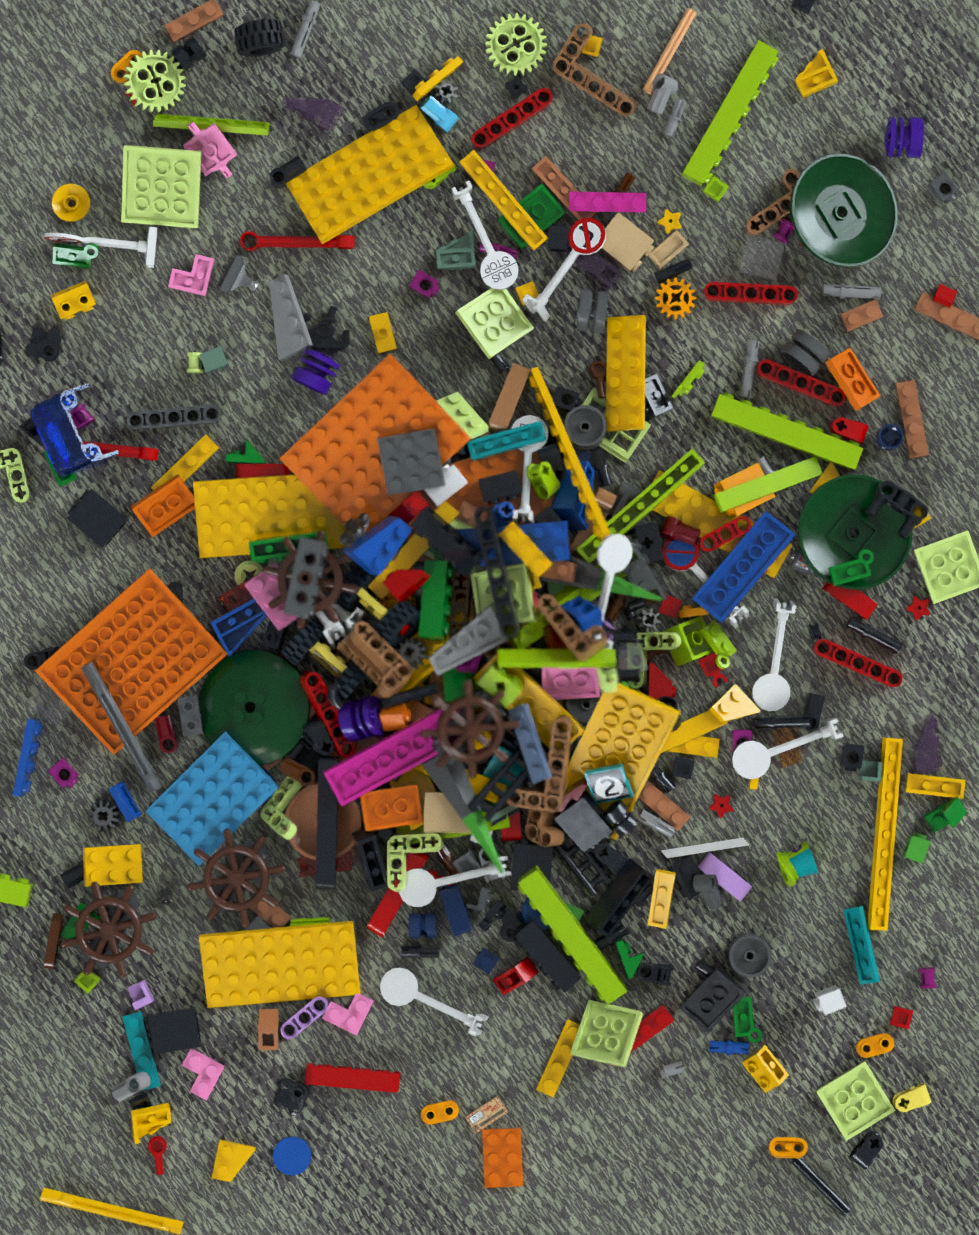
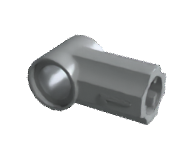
[647,74,678,115]
[112,1072,151,1102]

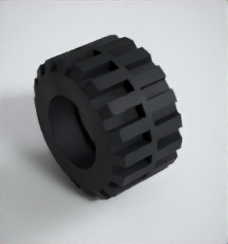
[234,19,285,57]

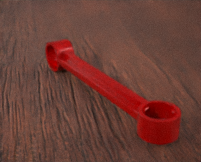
[240,231,355,252]
[44,433,159,461]

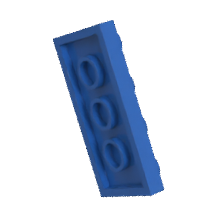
[13,719,43,797]

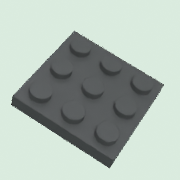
[377,428,446,495]

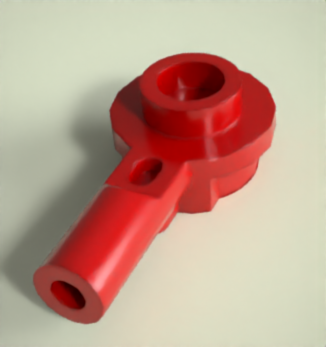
[148,1136,167,1175]

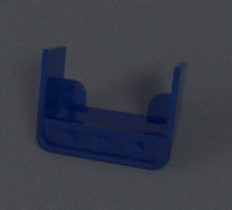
[31,383,119,476]

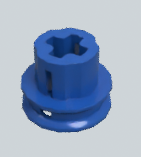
[491,502,515,526]

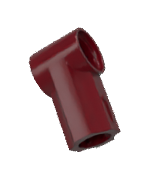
[660,516,701,546]
[154,715,179,754]

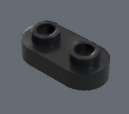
[363,102,399,131]

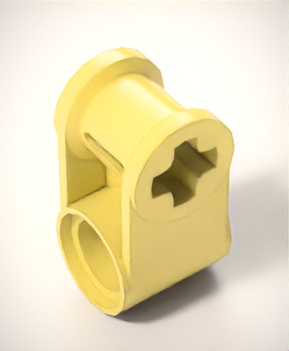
[892,1083,931,1112]

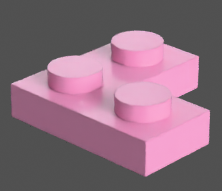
[168,254,215,297]
[322,994,374,1036]
[182,1048,225,1101]

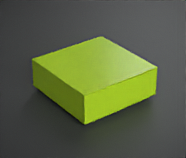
[702,176,729,203]
[74,971,101,994]

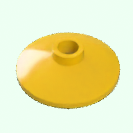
[52,184,90,222]

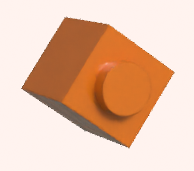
[379,703,411,731]

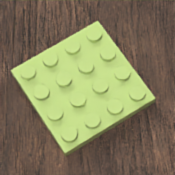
[121,145,201,228]

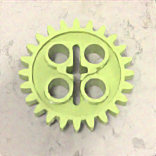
[485,13,547,76]
[123,50,186,113]

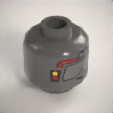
[789,549,815,576]

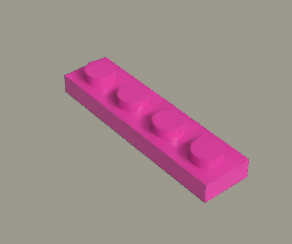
[569,192,646,212]

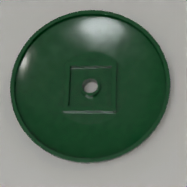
[790,154,898,268]
[798,474,913,590]
[199,650,310,765]

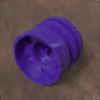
[884,116,924,158]
[290,348,341,395]
[338,695,386,742]

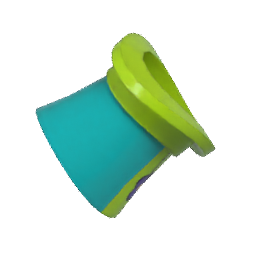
[776,841,818,887]

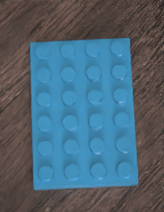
[146,732,279,866]

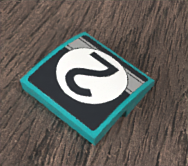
[584,763,633,804]

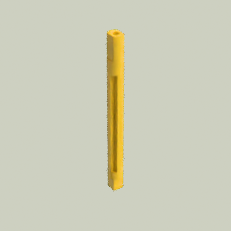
[40,1188,184,1235]

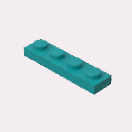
[467,421,547,461]
[843,906,880,985]
[122,1011,161,1091]

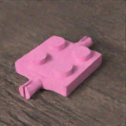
[183,121,237,179]

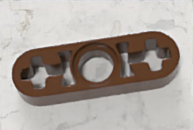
[44,913,64,970]

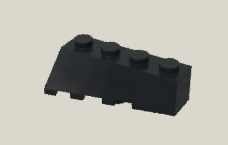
[411,507,484,576]

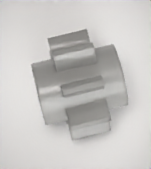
[435,80,458,104]
[637,608,661,632]

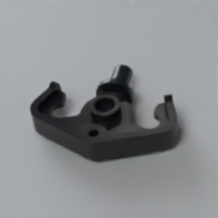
[303,306,350,348]

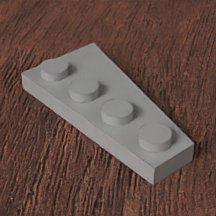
[269,274,313,360]
[428,605,507,676]

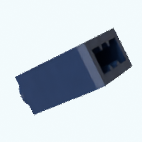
[439,884,473,937]

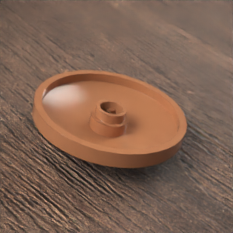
[285,784,362,860]

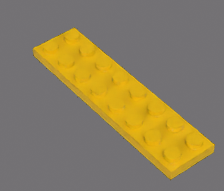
[652,470,793,578]

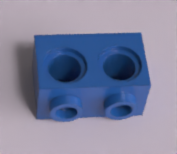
[560,596,603,634]

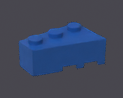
[552,461,595,530]
[342,516,413,576]
[211,599,268,656]

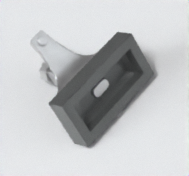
[215,255,258,293]

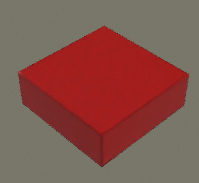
[933,284,957,308]
[658,595,682,619]
[890,1006,913,1029]

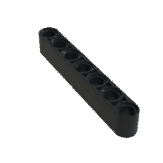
[474,507,521,639]
[316,756,339,890]

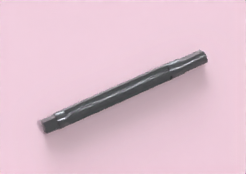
[81,662,162,792]

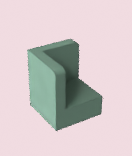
[200,346,229,374]
[859,760,882,782]

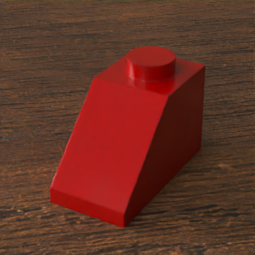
[388,491,429,524]
[382,569,431,602]
[648,663,676,700]
[493,956,539,995]

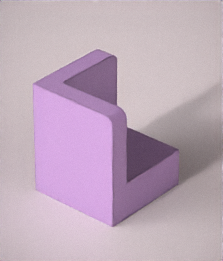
[128,979,154,1010]

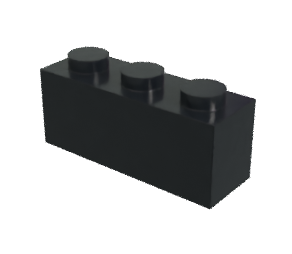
[351,828,388,892]

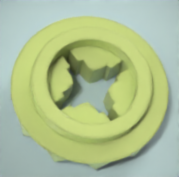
[235,561,263,591]

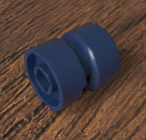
[875,424,904,451]
[409,913,436,938]

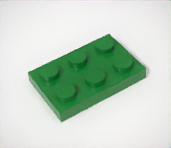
[497,183,566,250]

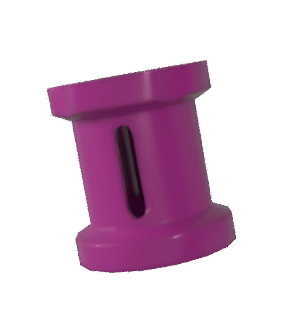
[772,219,795,244]
[918,967,937,989]

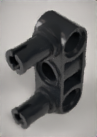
[865,481,928,539]
[601,628,639,683]

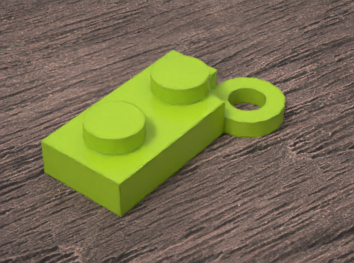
[671,360,705,399]
[700,620,737,669]

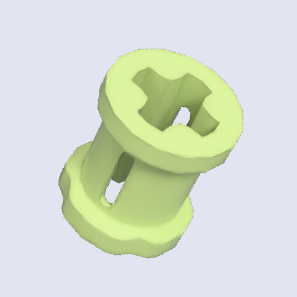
[186,352,204,373]

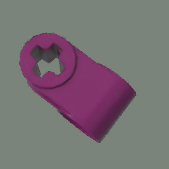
[58,403,95,437]

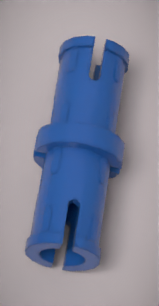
[709,1040,749,1055]

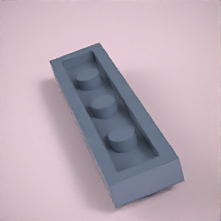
[509,703,552,784]

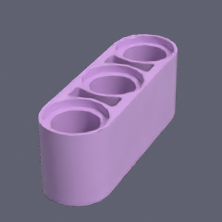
[697,852,752,902]
[281,996,329,1039]

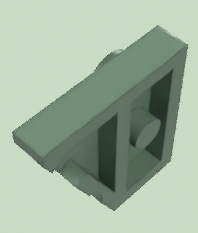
[436,230,476,271]

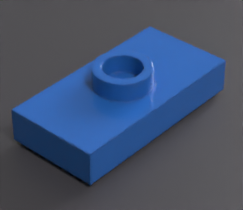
[109,782,142,823]

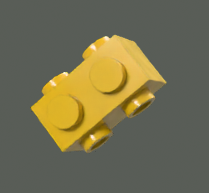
[50,280,96,320]
[742,1045,789,1093]

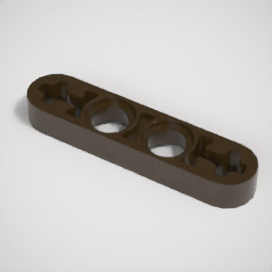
[449,571,472,639]

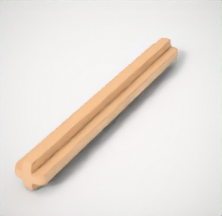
[643,8,696,94]

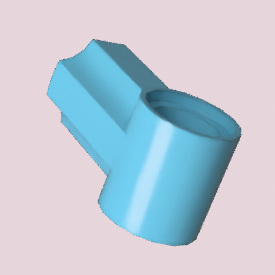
[420,95,459,134]

